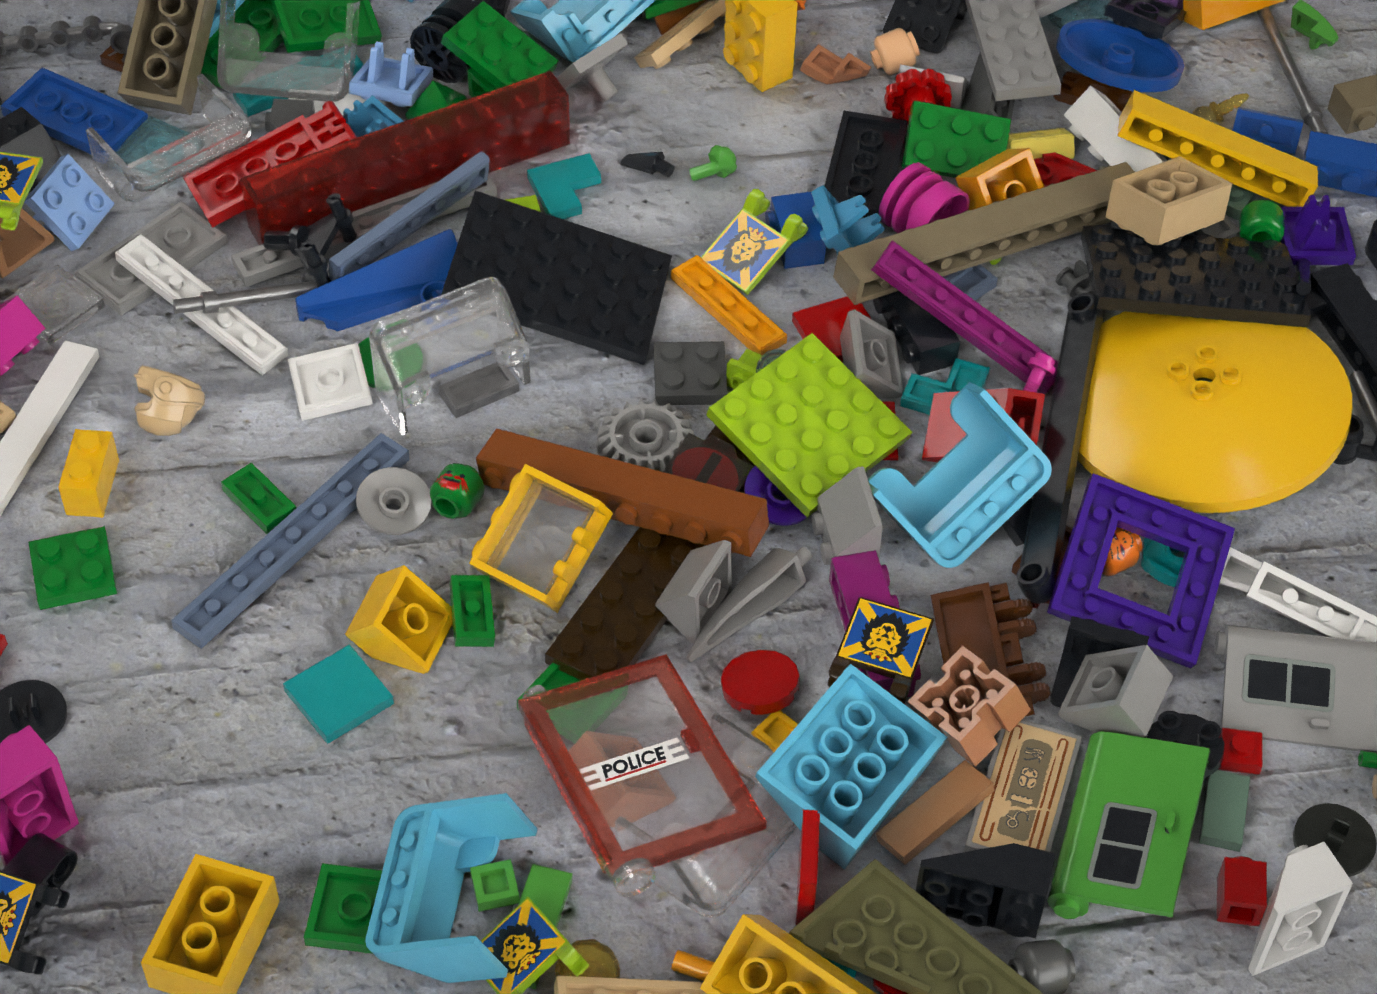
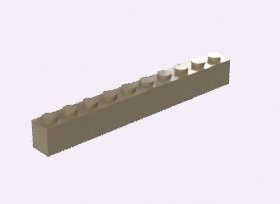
[833,162,1135,305]

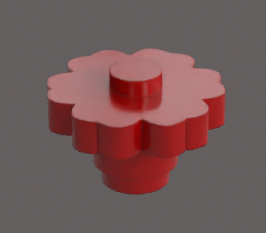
[884,69,952,124]

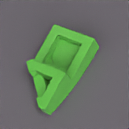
[1291,0,1339,50]

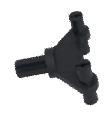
[264,193,357,287]

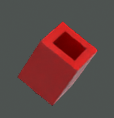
[1217,856,1267,927]

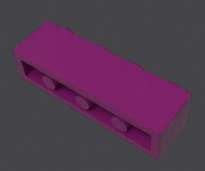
[829,550,921,698]

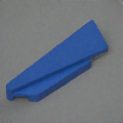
[295,229,457,331]

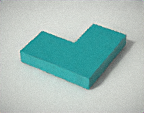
[527,153,601,219]
[900,358,990,415]

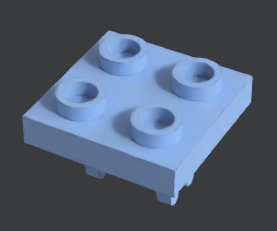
[349,41,433,107]
[25,154,115,251]

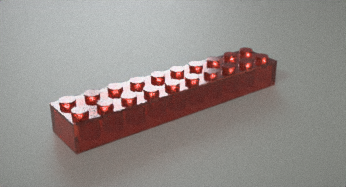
[240,71,570,245]

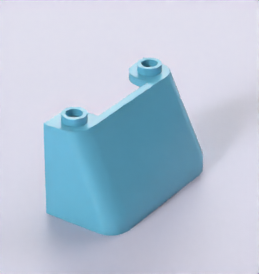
[510,0,655,62]

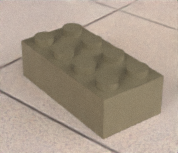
[117,0,218,115]

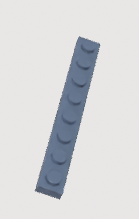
[171,433,410,649]

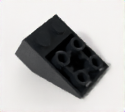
[916,843,1056,939]

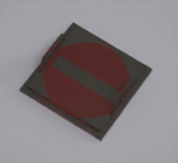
[663,433,754,492]

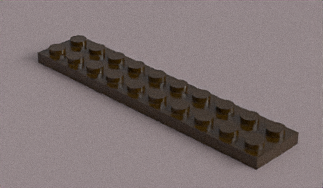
[545,425,756,695]

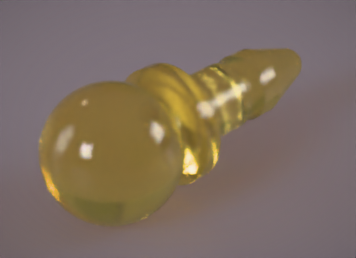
[1192,93,1249,124]

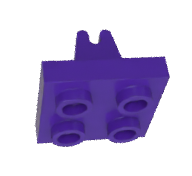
[1280,195,1356,265]

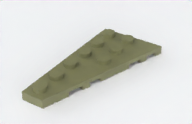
[789,859,1043,994]

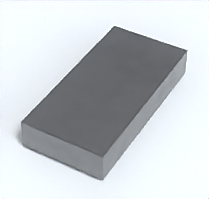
[439,360,520,418]

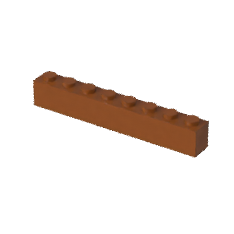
[476,428,769,557]

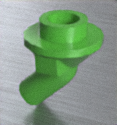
[689,145,737,181]

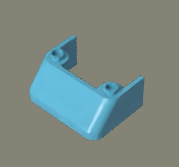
[365,793,537,983]

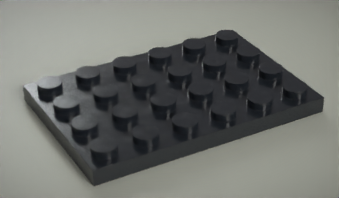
[440,190,672,365]
[1081,225,1311,328]

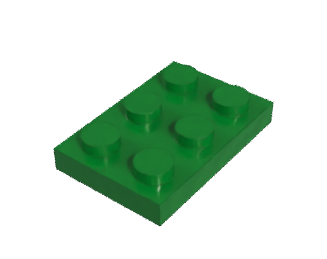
[271,0,382,53]
[441,1,559,104]
[902,100,1011,178]

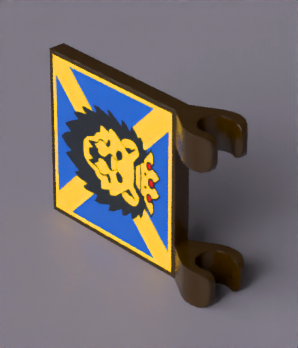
[827,597,934,704]

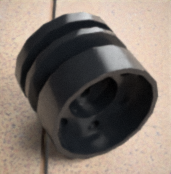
[410,0,478,83]

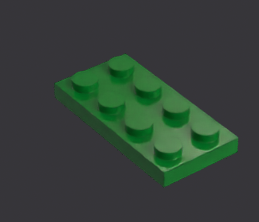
[200,0,283,93]

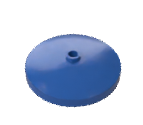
[1056,19,1184,92]

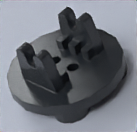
[1144,711,1225,779]

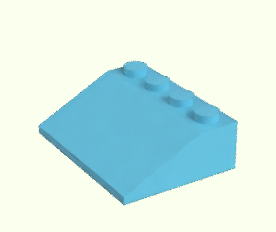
[755,664,947,870]

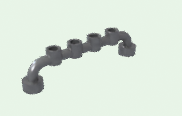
[0,16,132,56]

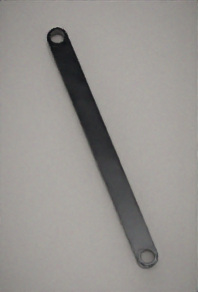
[1017,293,1103,604]

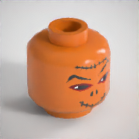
[1102,527,1143,577]

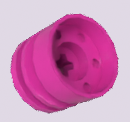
[879,162,970,233]

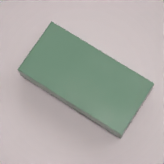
[1199,770,1250,852]

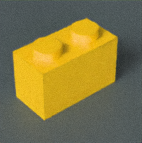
[58,429,119,518]

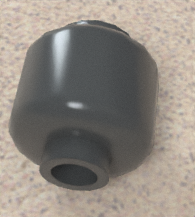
[1008,939,1076,994]

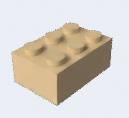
[1105,156,1233,246]

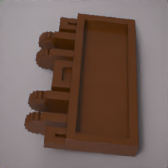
[930,582,1051,717]

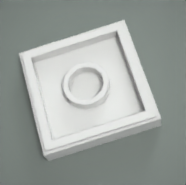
[288,343,373,421]

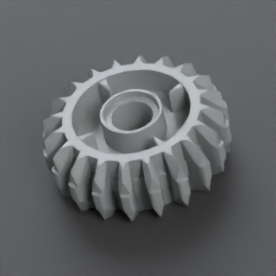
[596,399,695,474]

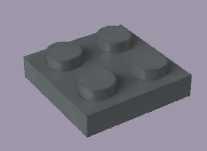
[653,341,727,405]

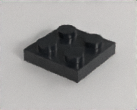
[1104,0,1186,39]

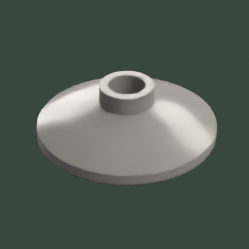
[356,467,432,535]

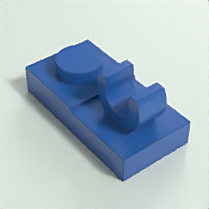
[1232,107,1304,155]

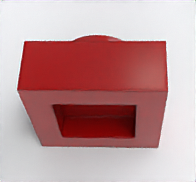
[1219,728,1263,775]

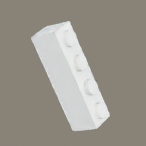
[1064,85,1167,172]

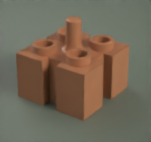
[907,646,1031,767]

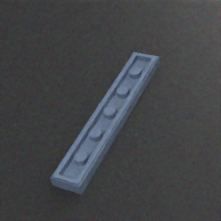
[329,151,490,281]

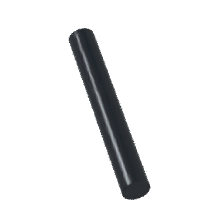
[1296,258,1311,295]

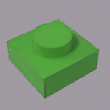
[470,859,520,912]

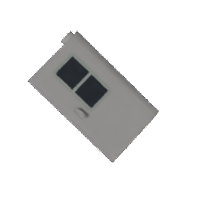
[1214,625,1377,753]

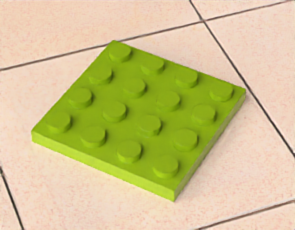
[706,333,912,518]

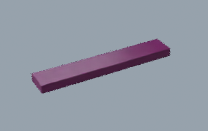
[871,240,1058,394]

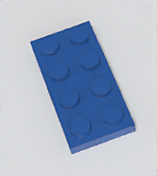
[1,67,149,162]

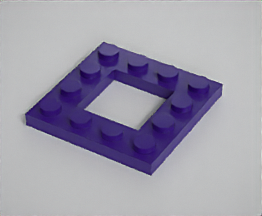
[1047,473,1235,669]

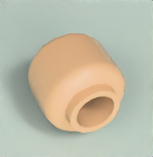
[870,28,920,76]

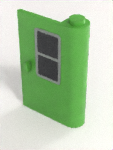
[1047,731,1210,919]

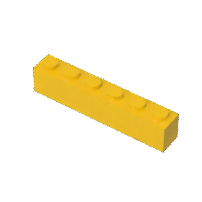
[1117,90,1318,207]

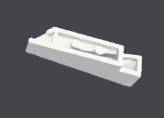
[1219,547,1377,642]

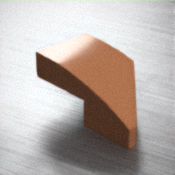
[800,44,871,85]

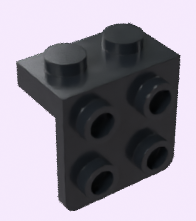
[883,0,968,54]
[1050,616,1149,708]

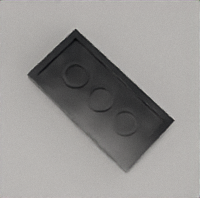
[824,110,908,218]

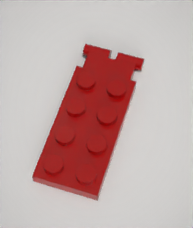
[183,101,361,228]

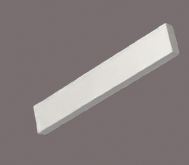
[115,234,288,376]
[0,340,100,516]

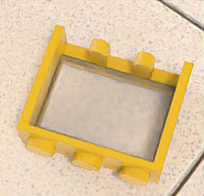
[469,464,613,613]

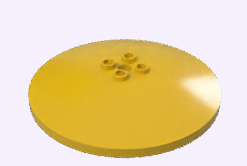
[1077,311,1352,513]

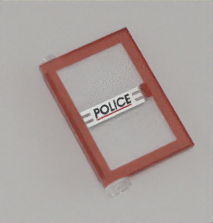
[518,654,767,897]

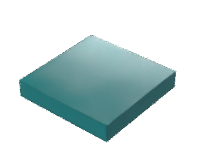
[283,644,394,744]

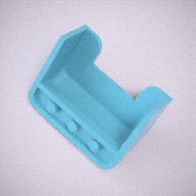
[868,382,1052,568]

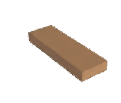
[876,760,995,865]

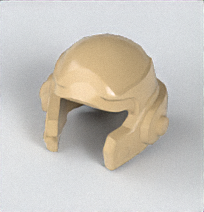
[134,365,205,436]

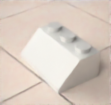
[1248,842,1353,976]

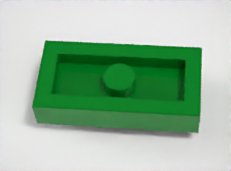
[221,463,296,534]
[449,575,495,647]

